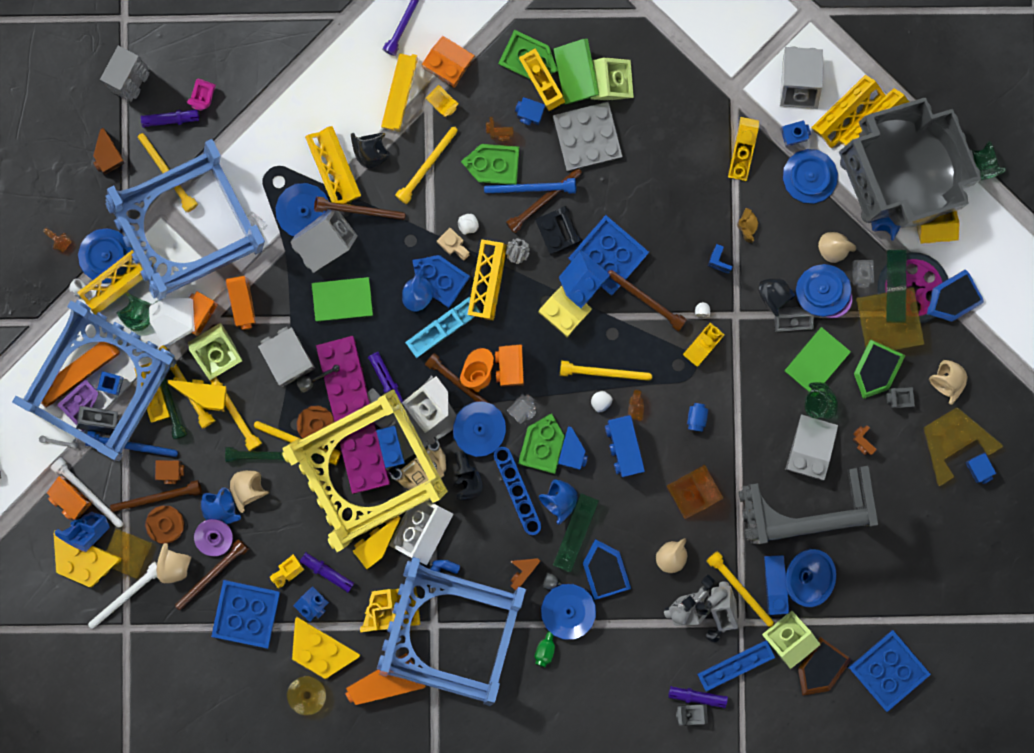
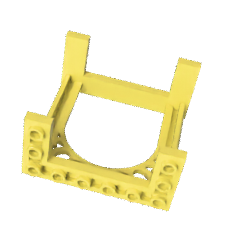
[282,389,448,552]

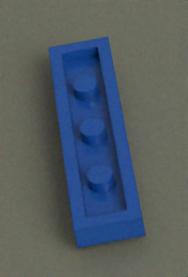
[697,640,775,691]

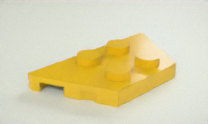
[54,530,122,587]
[292,617,360,679]

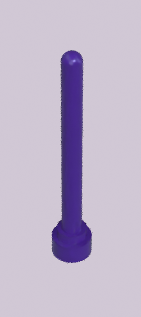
[382,0,419,56]

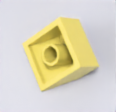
[538,286,592,337]

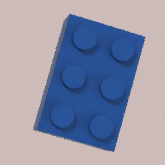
[605,415,645,478]

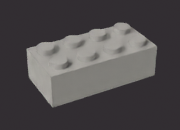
[100,45,150,102]

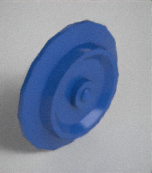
[783,149,838,204]
[275,183,329,236]
[78,228,133,283]
[796,264,851,317]
[453,401,506,457]
[541,584,596,639]

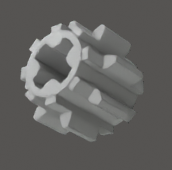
[505,238,530,264]

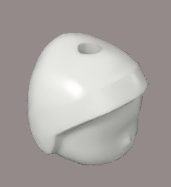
[458,214,479,235]
[591,391,613,413]

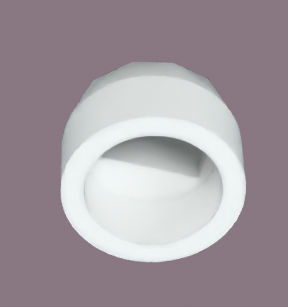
[69,279,86,295]
[695,302,710,317]

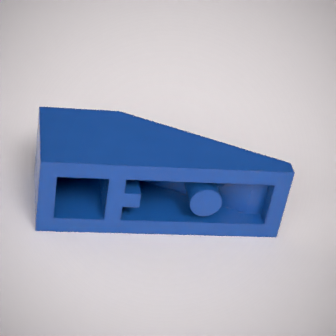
[764,555,789,615]

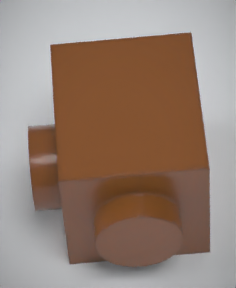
[155,460,184,484]

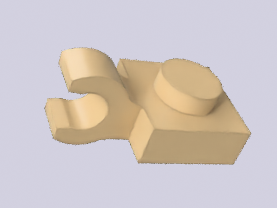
[437,228,469,260]

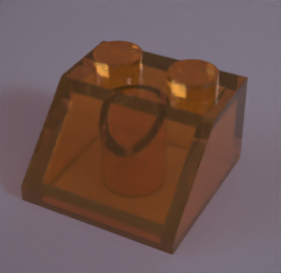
[667,465,723,519]

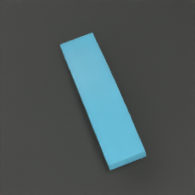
[405,297,481,358]

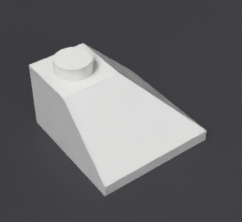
[149,298,195,347]
[402,377,448,433]

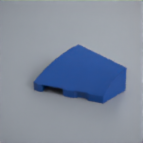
[54,512,110,552]

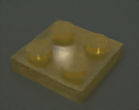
[106,528,152,579]

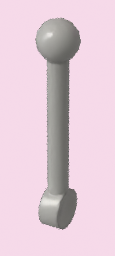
[39,435,78,449]

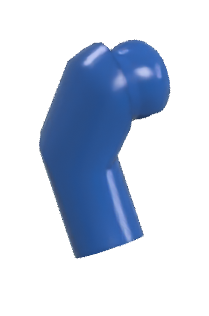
[430,560,460,574]

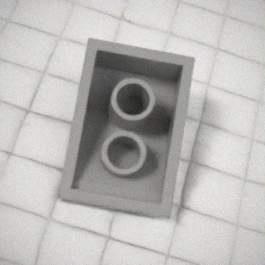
[785,415,838,480]

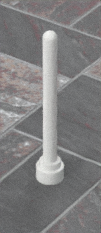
[50,457,123,528]
[88,561,158,629]

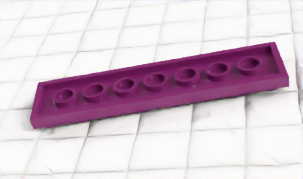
[316,336,390,494]

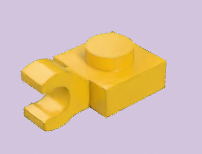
[270,554,304,589]

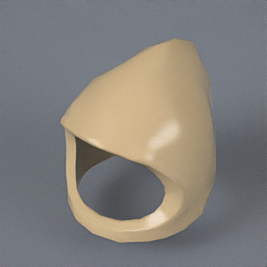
[818,232,856,262]
[929,360,967,405]
[230,470,269,513]
[656,538,688,573]
[156,543,191,583]

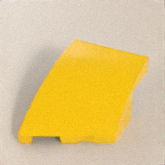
[360,587,421,632]

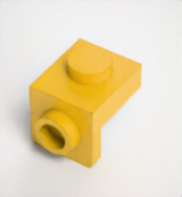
[425,85,459,117]

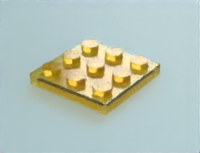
[857,287,924,350]

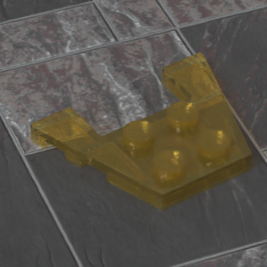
[923,407,1003,486]

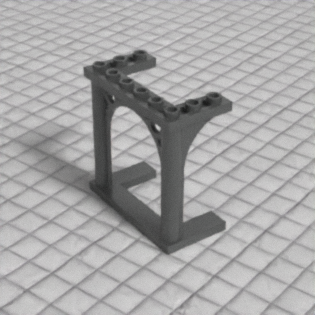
[739,466,878,544]

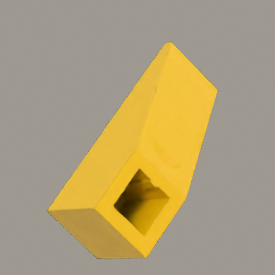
[728,117,759,181]
[168,377,227,411]
[353,516,401,569]

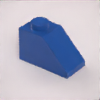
[558,426,588,470]

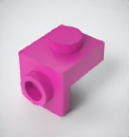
[187,78,216,110]

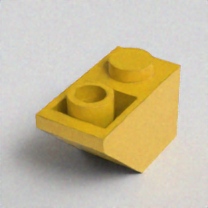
[683,323,724,367]

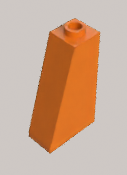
[345,653,426,705]

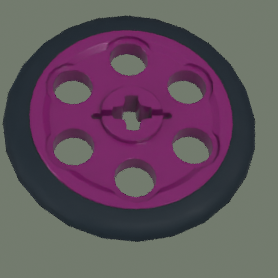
[877,252,948,324]

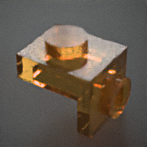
[486,117,513,141]

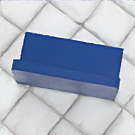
[708,244,733,274]

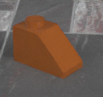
[93,128,125,174]

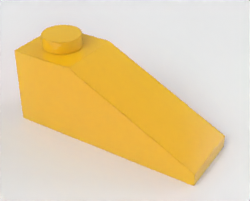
[519,48,565,111]

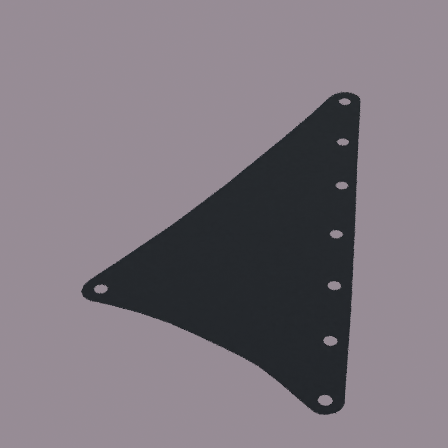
[262,165,696,439]

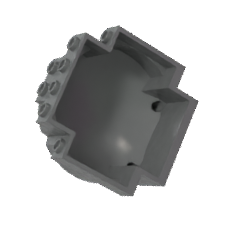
[839,97,981,228]

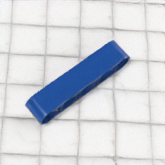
[494,447,541,535]

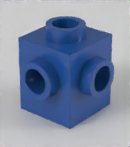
[293,586,329,622]

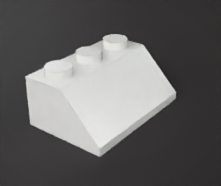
[389,500,453,565]

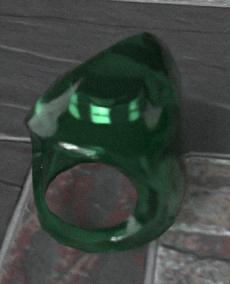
[969,141,1006,181]
[116,292,158,332]
[804,382,838,419]

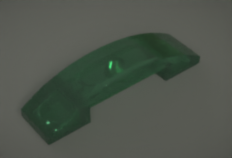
[886,250,907,323]
[553,493,599,572]

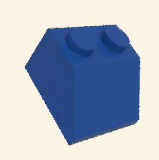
[559,250,610,308]

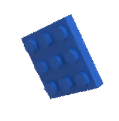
[568,215,649,296]
[211,580,280,649]
[848,630,931,712]

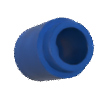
[687,403,709,432]

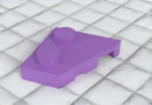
[57,379,99,432]

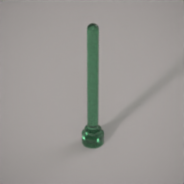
[160,377,188,440]
[225,447,318,463]

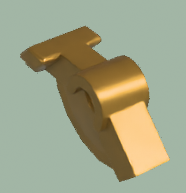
[737,208,758,243]

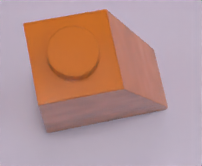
[226,276,256,330]

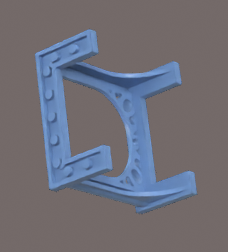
[105,139,265,301]
[12,300,177,462]
[377,557,526,706]

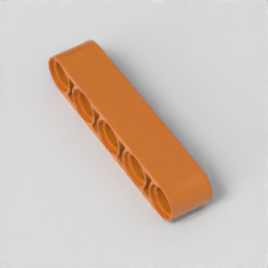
[41,342,121,408]

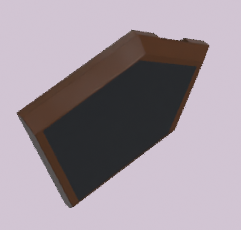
[798,637,852,695]

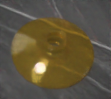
[287,676,326,715]

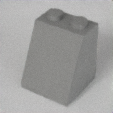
[780,46,823,109]
[291,210,358,273]
[258,327,316,387]

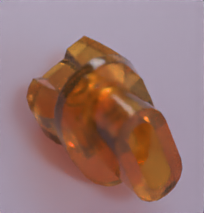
[42,227,72,253]
[628,390,644,421]

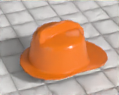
[460,348,494,392]

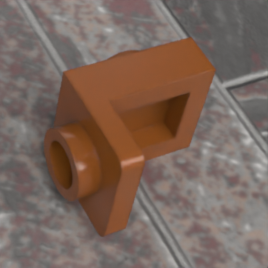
[853,425,877,456]

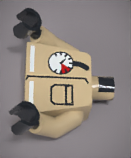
[388,437,446,489]

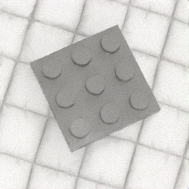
[553,102,622,171]

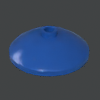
[786,549,836,607]

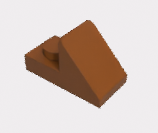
[510,558,540,590]

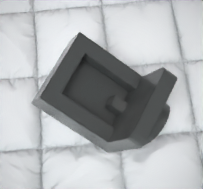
[886,387,915,409]
[676,704,708,726]

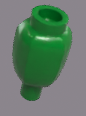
[534,632,555,668]

